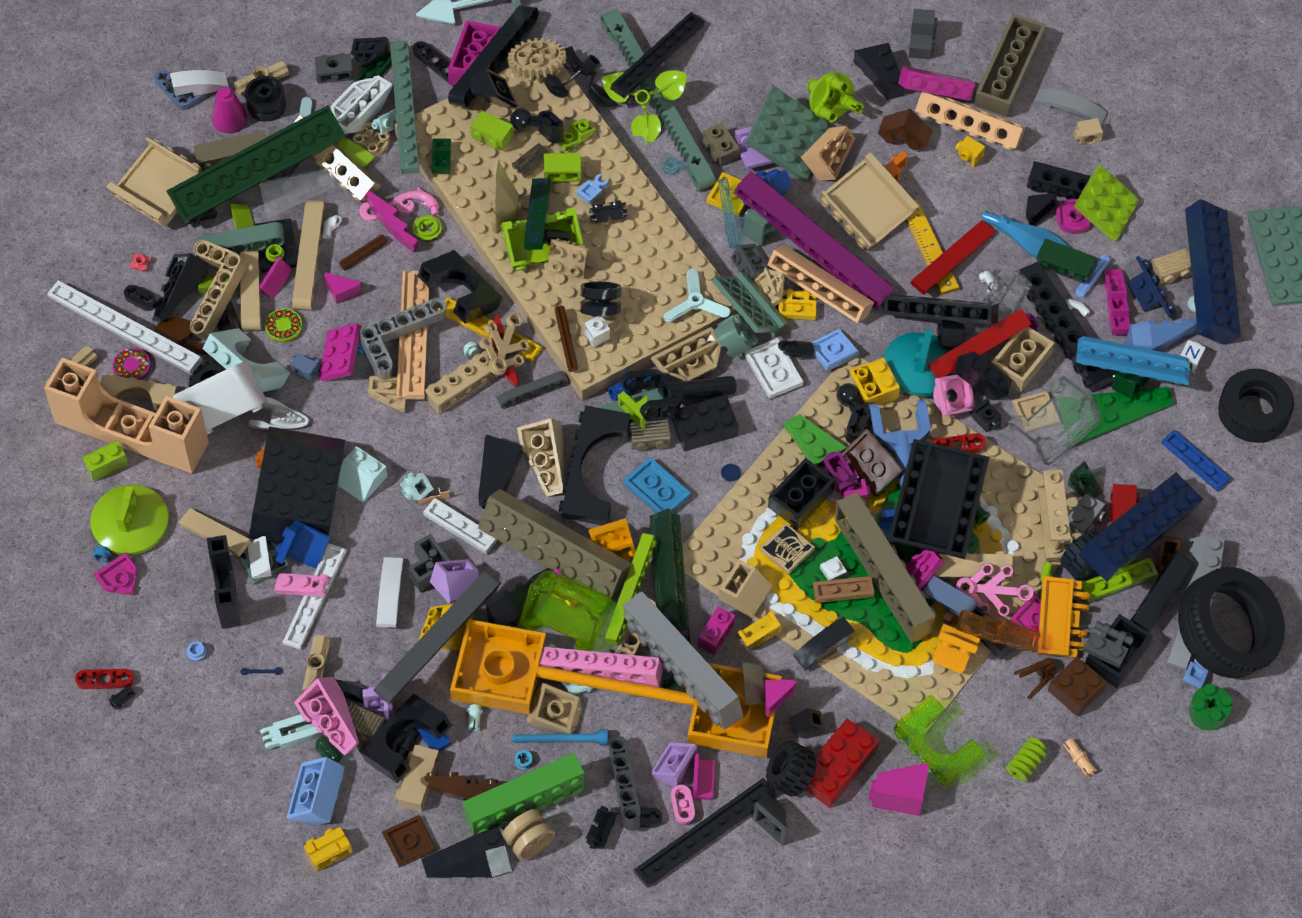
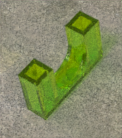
[893,694,986,788]

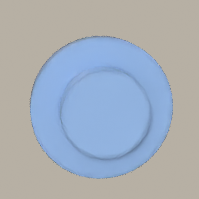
[187,641,207,661]

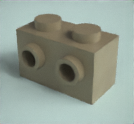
[702,122,740,166]

